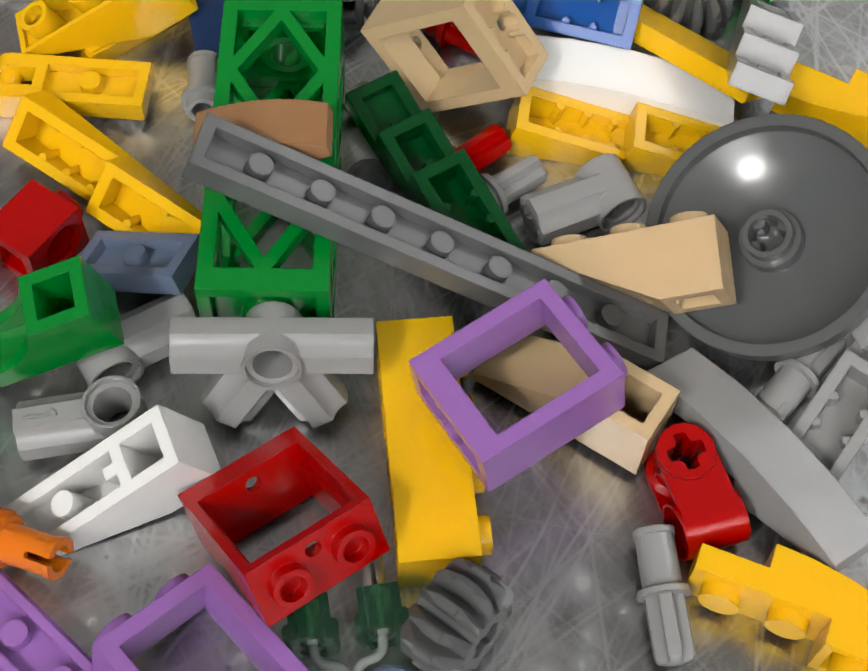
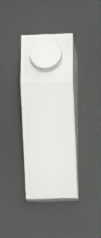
[3,404,221,556]

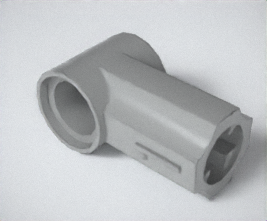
[519,153,647,247]
[75,293,196,387]
[12,375,149,461]

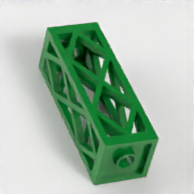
[194,0,345,318]

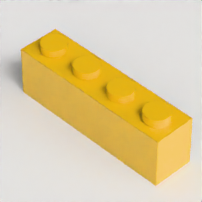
[376,316,493,587]

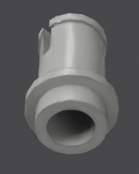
[181,50,218,121]

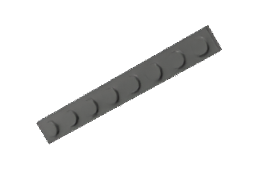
[181,112,669,371]

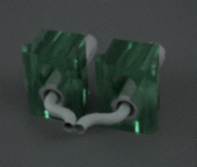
[281,555,409,671]

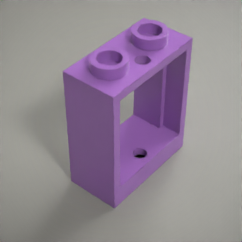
[408,278,628,492]
[92,562,309,671]

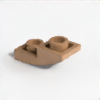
[192,99,333,160]

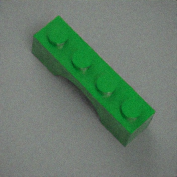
[0,255,125,388]

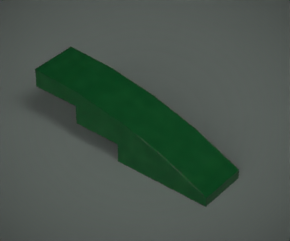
[343,70,526,251]

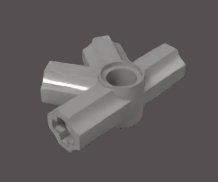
[169,301,374,428]

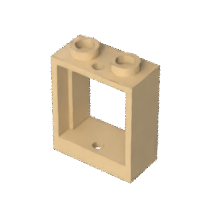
[360,0,549,113]

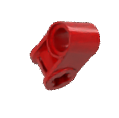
[644,423,751,562]

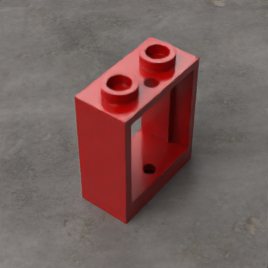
[178,426,390,627]

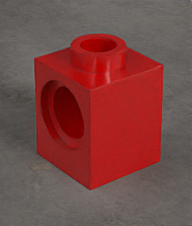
[0,179,89,277]

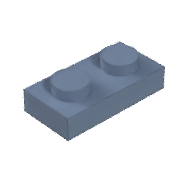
[79,230,200,295]

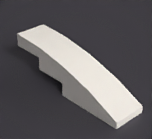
[532,35,735,127]

